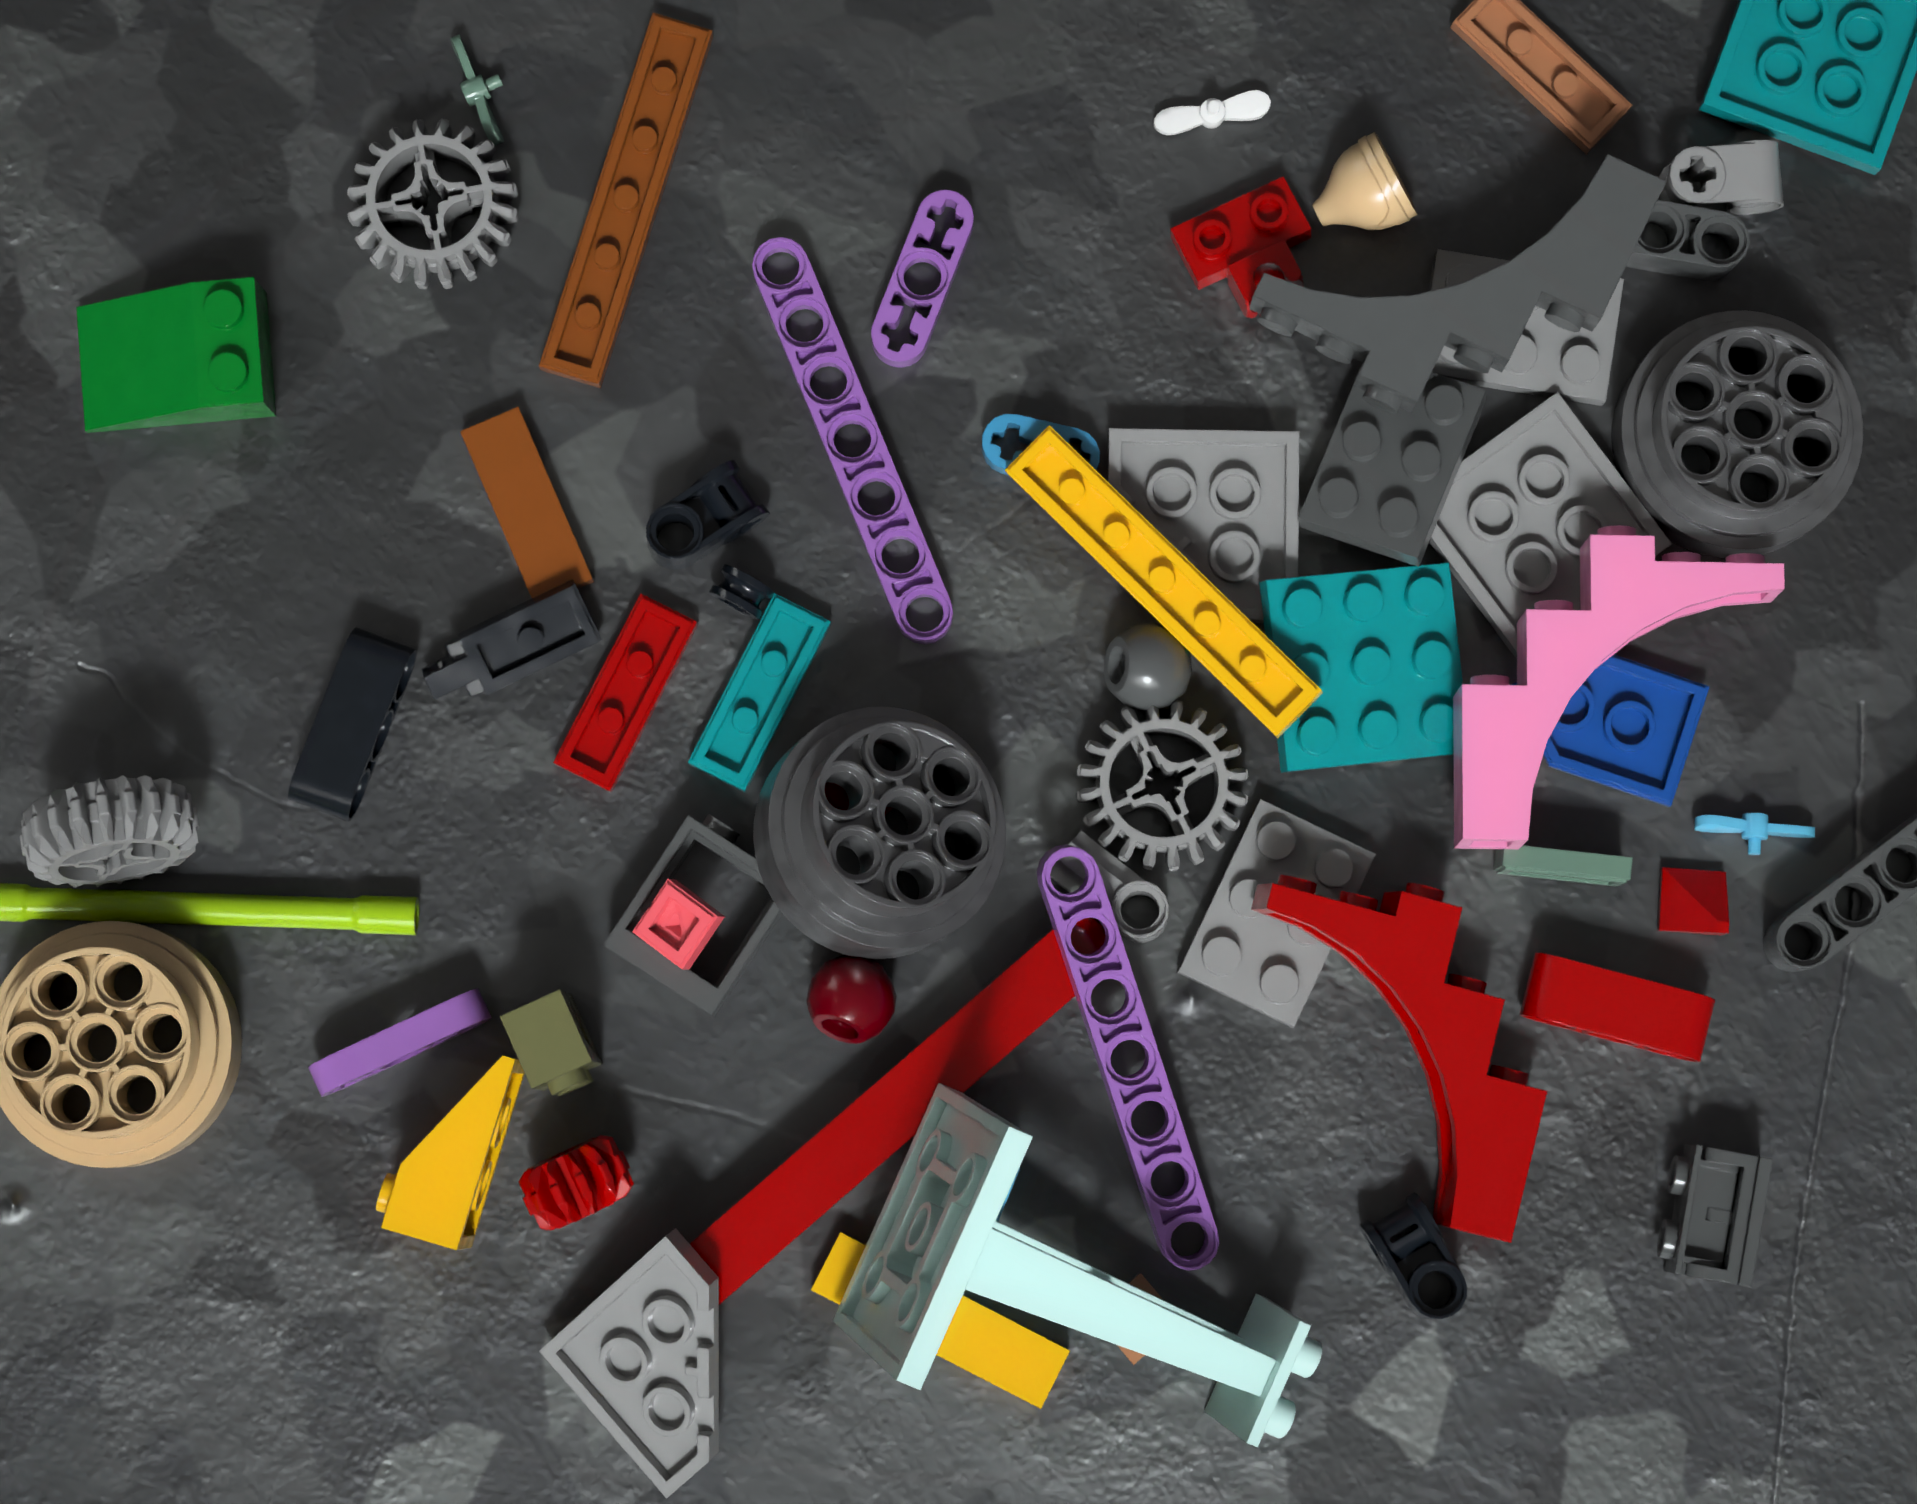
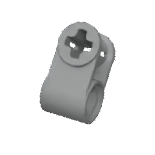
[1658,140,1784,215]

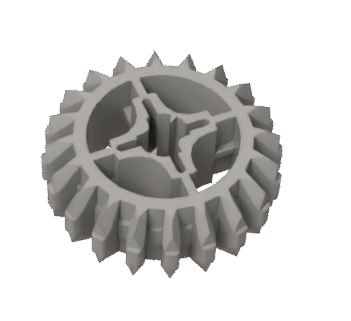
[347,119,519,290]
[1076,700,1249,872]
[20,775,200,888]

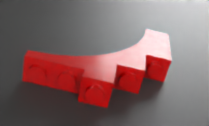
[1251,875,1547,1243]

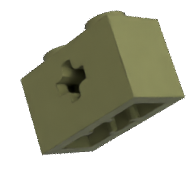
[500,989,603,1097]

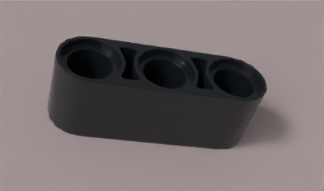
[288,627,417,822]

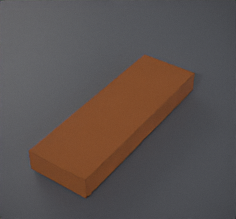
[460,407,594,598]

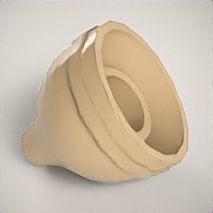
[1312,132,1418,230]

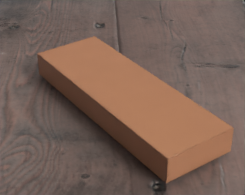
[1450,0,1632,155]

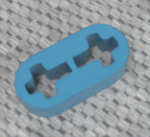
[982,414,1100,475]

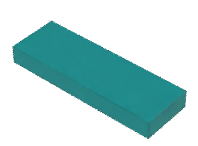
[688,593,831,793]

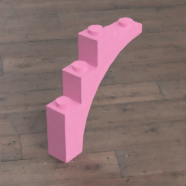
[1453,525,1785,850]

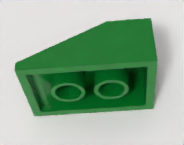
[76,277,276,433]

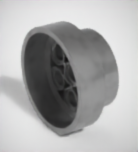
[1612,310,1863,558]
[753,707,1006,959]

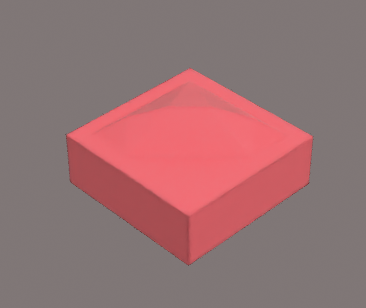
[632,879,725,970]

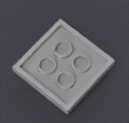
[1429,392,1672,658]

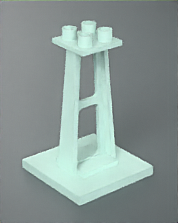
[833,1083,1322,1447]

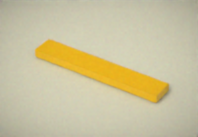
[1005,425,1323,738]

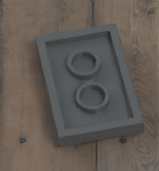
[1298,362,1487,567]

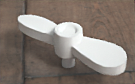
[1154,90,1271,135]

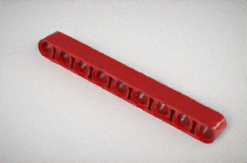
[690,918,1105,1305]

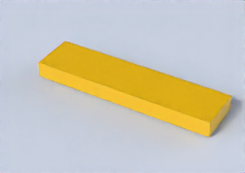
[811,1232,1070,1409]

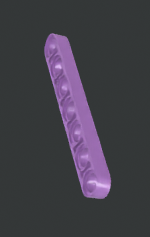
[752,237,953,645]
[1037,844,1219,1271]

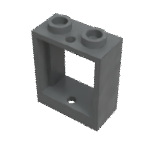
[603,814,783,1017]

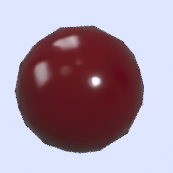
[806,954,897,1044]

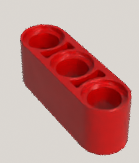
[1519,953,1715,1063]

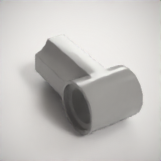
[1050,831,1169,943]

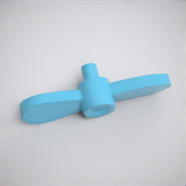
[1694,813,1816,855]

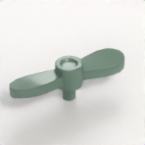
[450,34,504,145]

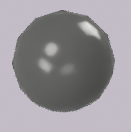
[1104,623,1192,712]

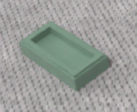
[1493,845,1633,887]

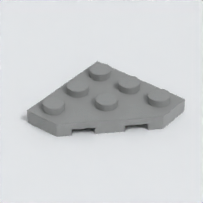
[1107,428,1299,623]
[539,1228,719,1499]

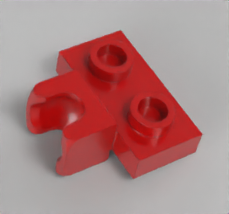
[1170,176,1311,318]

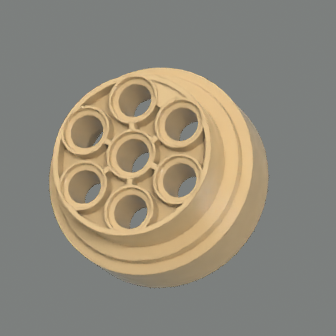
[0,921,242,1168]

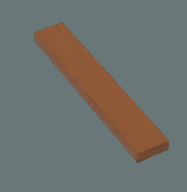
[539,13,714,388]

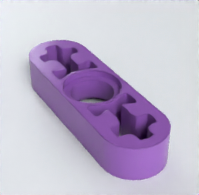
[871,190,974,368]
[308,988,492,1097]

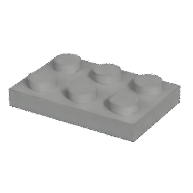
[1429,249,1624,406]
[1177,799,1376,1028]

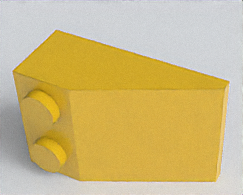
[376,1055,525,1250]

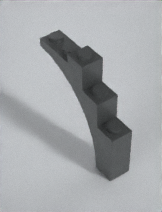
[1250,154,1667,414]

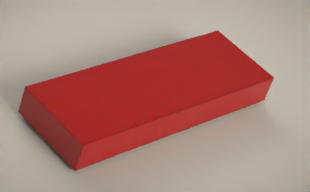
[553,593,698,793]

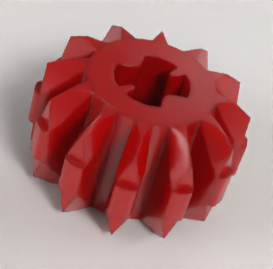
[518,1135,634,1231]

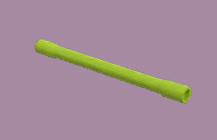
[0,883,420,935]

